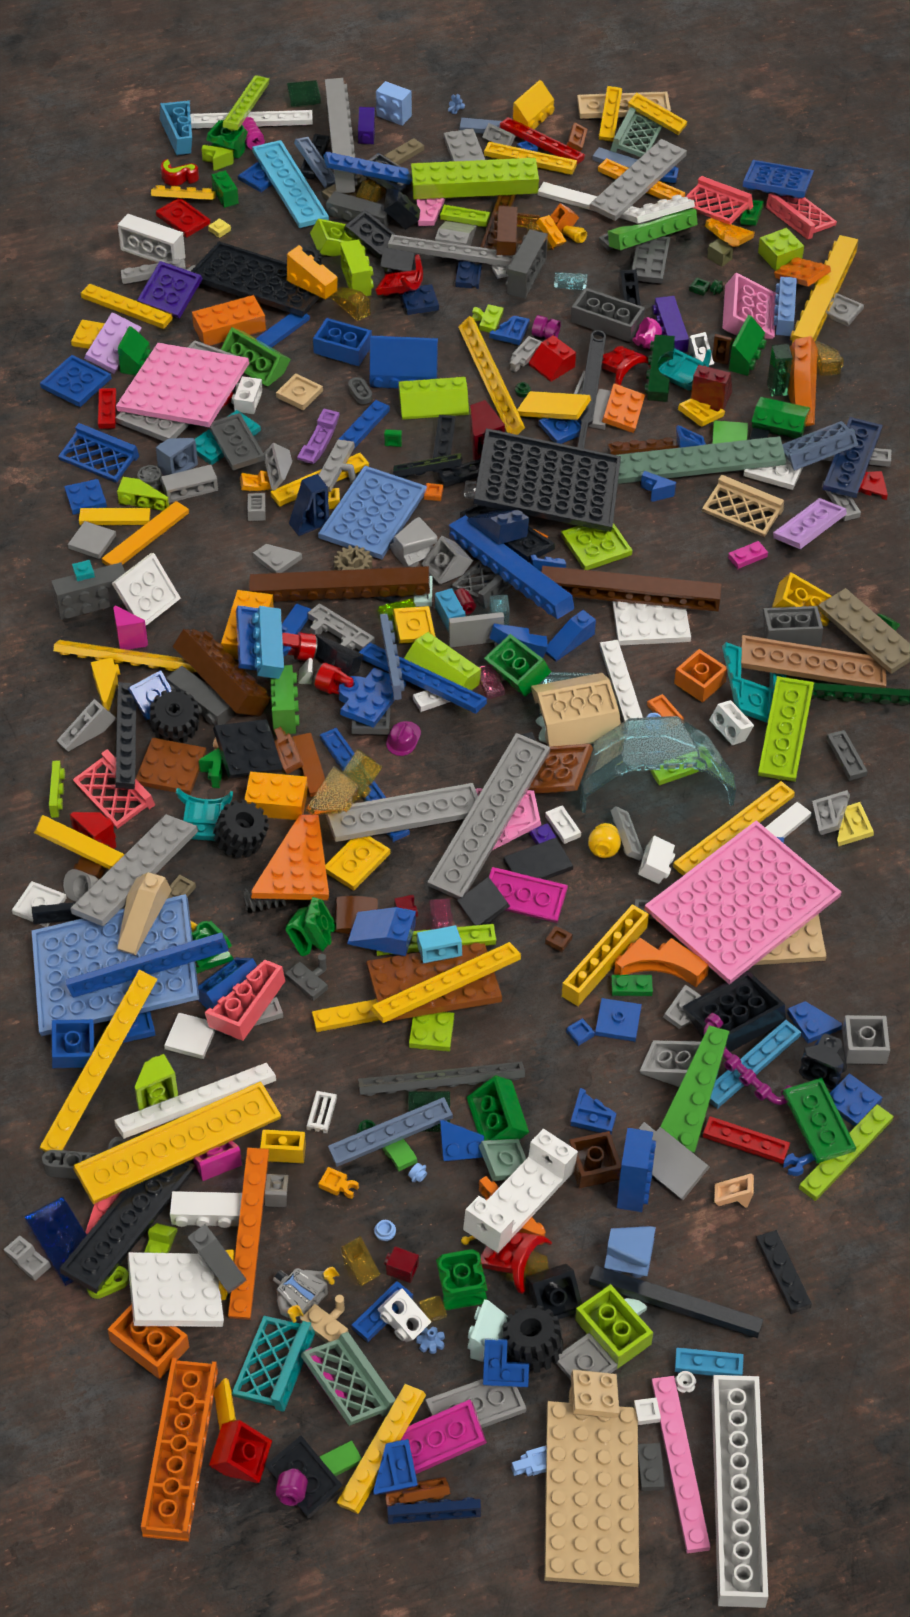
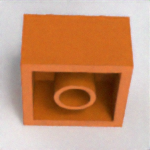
[674,649,727,703]

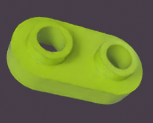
[87,1266,129,1299]

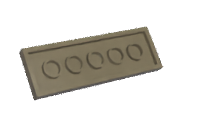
[818,588,910,674]

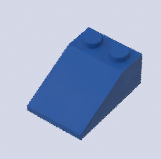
[348,907,416,956]

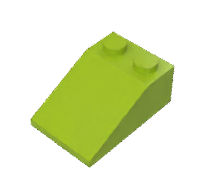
[310,218,367,257]

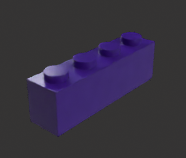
[652,296,689,352]

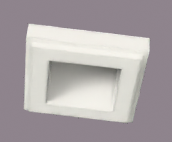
[298,658,313,684]

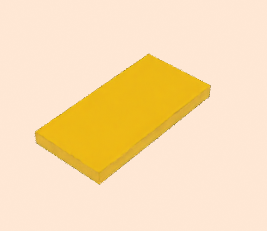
[517,391,591,420]

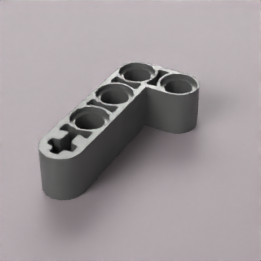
[42,1137,127,1179]

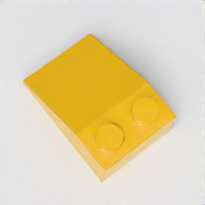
[772,572,832,626]

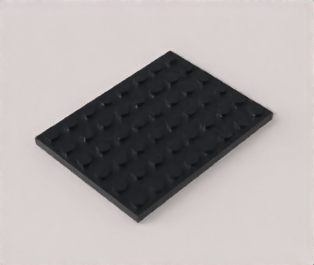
[473,428,621,532]

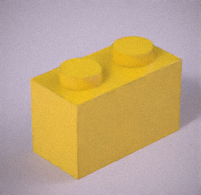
[260,1130,306,1163]

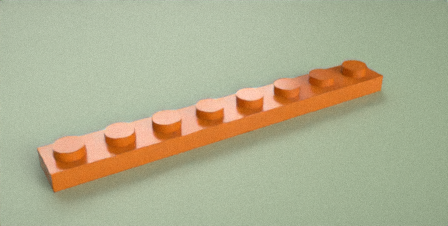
[228,1148,269,1320]

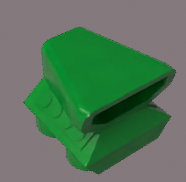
[206,120,248,159]
[286,897,335,956]
[192,921,234,974]
[436,1249,488,1310]

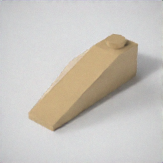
[117,872,171,956]

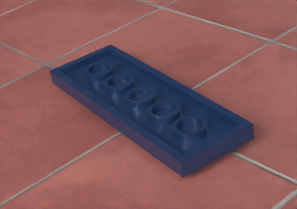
[823,417,883,498]

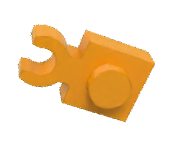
[318,1167,359,1199]

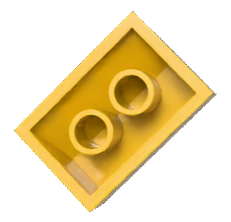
[513,80,555,130]

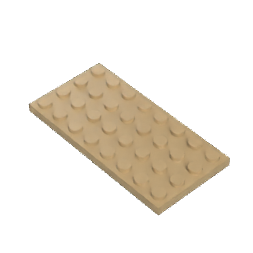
[544,1401,639,1587]

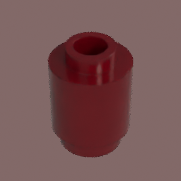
[454,588,476,615]

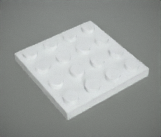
[612,601,691,645]
[128,1252,224,1327]

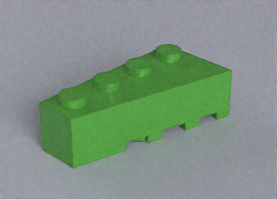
[271,665,300,735]

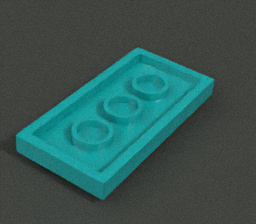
[195,410,261,465]

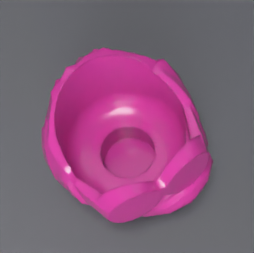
[632,317,662,349]

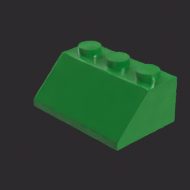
[729,315,767,376]
[752,397,810,439]
[467,1075,529,1141]

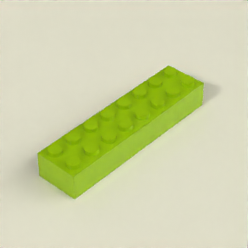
[411,158,539,199]

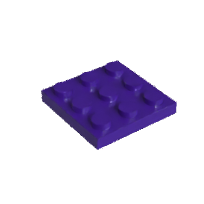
[137,261,203,319]

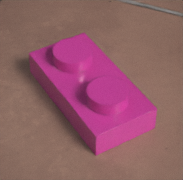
[728,541,768,569]

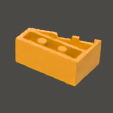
[287,245,338,299]

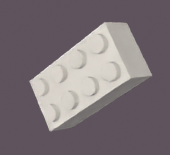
[118,214,185,263]

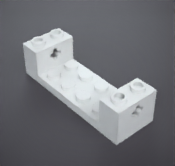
[463,1129,578,1253]

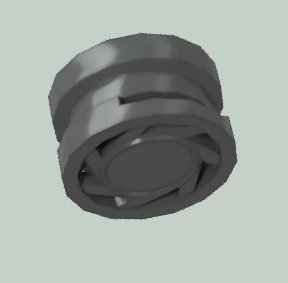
[137,465,162,490]

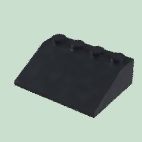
[683,971,786,1052]

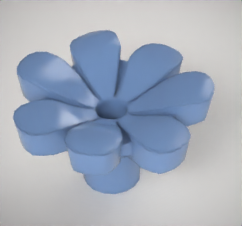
[448,94,465,114]
[416,1327,445,1354]

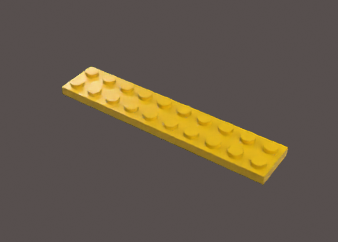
[73,1081,281,1204]

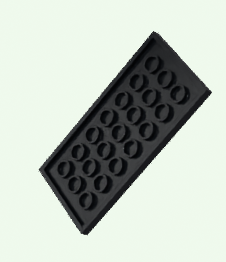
[190,241,320,317]

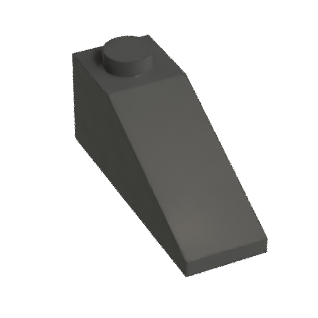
[188,1224,247,1293]

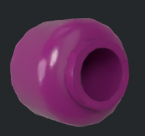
[276,1469,308,1506]

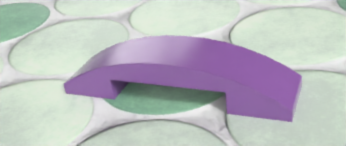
[297,409,340,464]

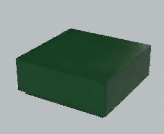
[689,277,711,296]

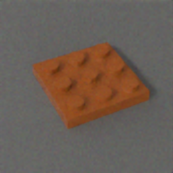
[136,738,207,795]
[528,743,593,793]

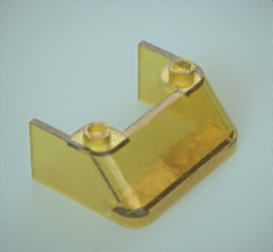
[306,749,383,815]

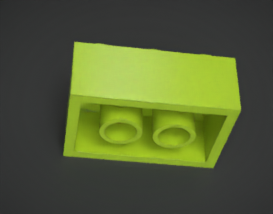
[340,239,374,299]
[575,1284,653,1369]

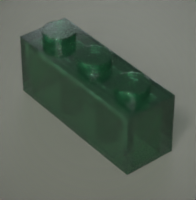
[767,344,793,397]

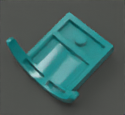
[659,348,711,391]
[176,788,233,841]

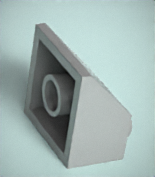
[422,536,473,584]

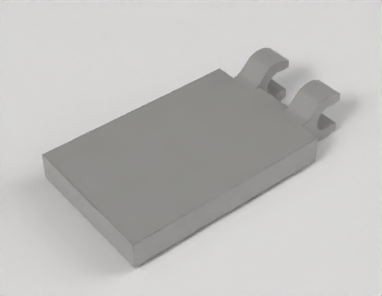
[639,1122,710,1200]

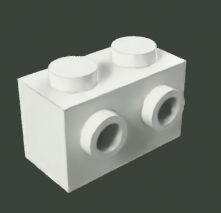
[638,836,675,884]

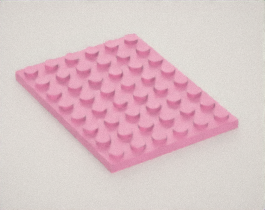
[645,821,841,984]

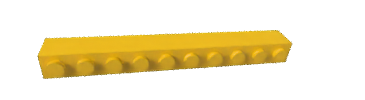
[790,235,858,343]

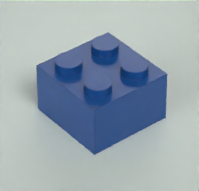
[52,1019,94,1068]

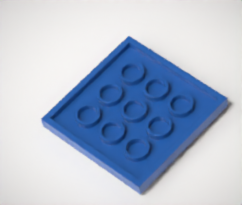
[742,160,814,199]

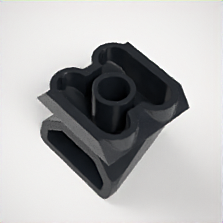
[799,1034,847,1089]

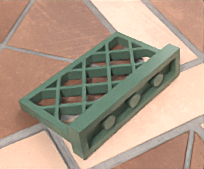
[610,107,662,157]
[301,1332,396,1426]

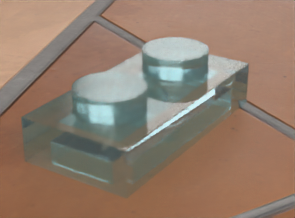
[554,272,588,290]

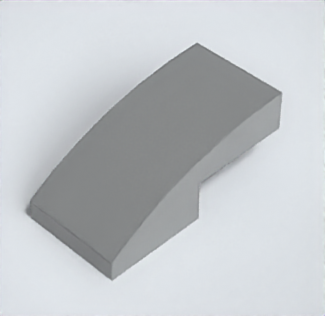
[3,1236,51,1281]

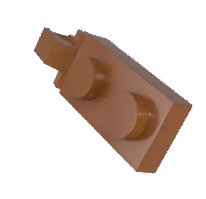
[274,726,304,774]
[385,1477,450,1506]

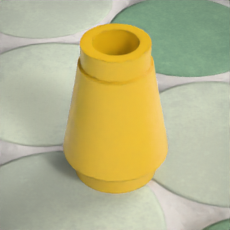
[563,225,587,243]

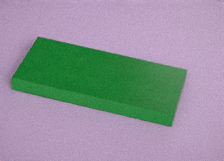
[783,1078,856,1163]

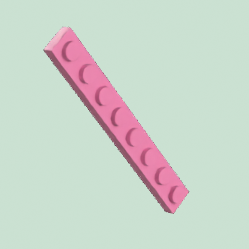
[651,1376,710,1554]

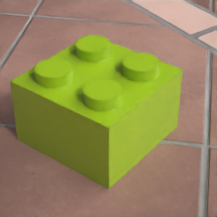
[758,228,804,271]

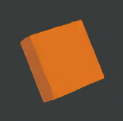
[424,483,443,501]

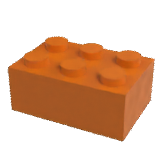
[107,1304,189,1379]

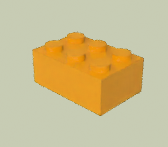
[245,772,308,820]

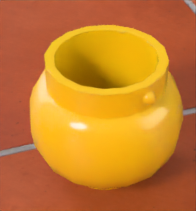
[588,823,621,858]

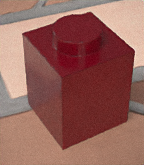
[384,1246,419,1283]

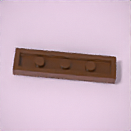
[608,437,678,455]

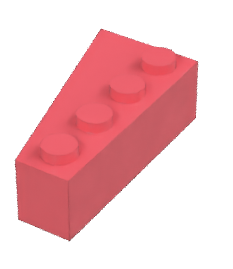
[205,960,285,1041]

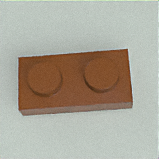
[567,122,588,152]

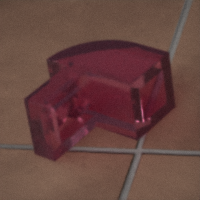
[429,898,453,929]

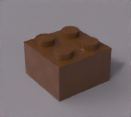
[568,1131,622,1188]

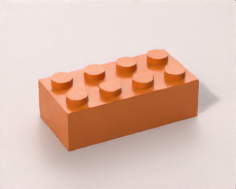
[192,295,266,346]

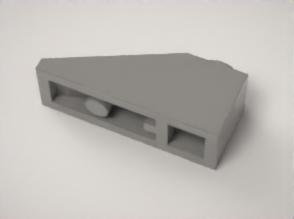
[264,443,292,491]
[57,699,116,751]

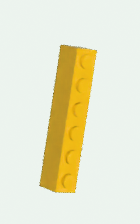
[562,904,649,1006]

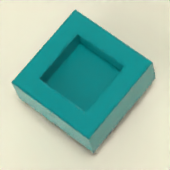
[72,560,95,582]

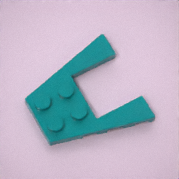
[722,642,787,723]

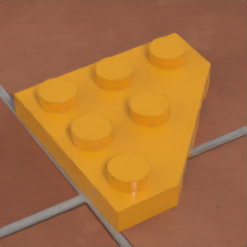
[705,218,755,247]

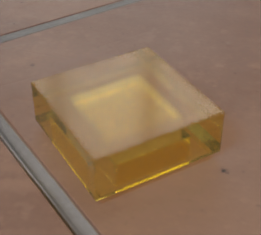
[419,1295,447,1322]

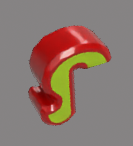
[161,159,199,186]

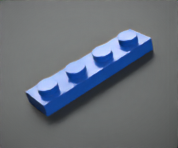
[338,400,390,450]

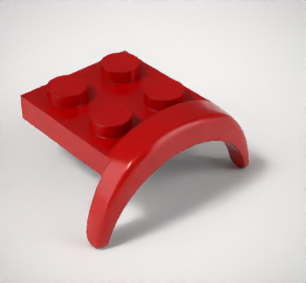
[375,255,423,296]
[601,346,651,386]
[480,1232,552,1294]

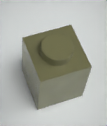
[707,238,734,267]

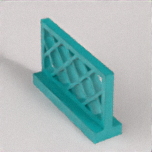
[232,1316,315,1412]

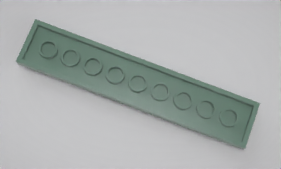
[617,436,786,484]

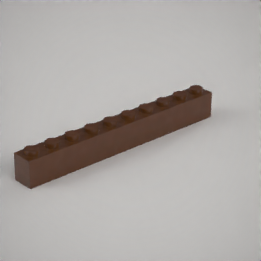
[249,566,430,602]
[541,566,722,612]

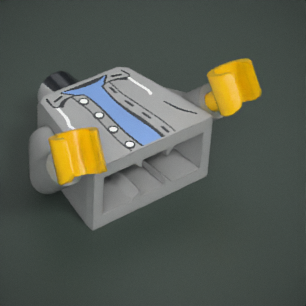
[273,1267,339,1323]

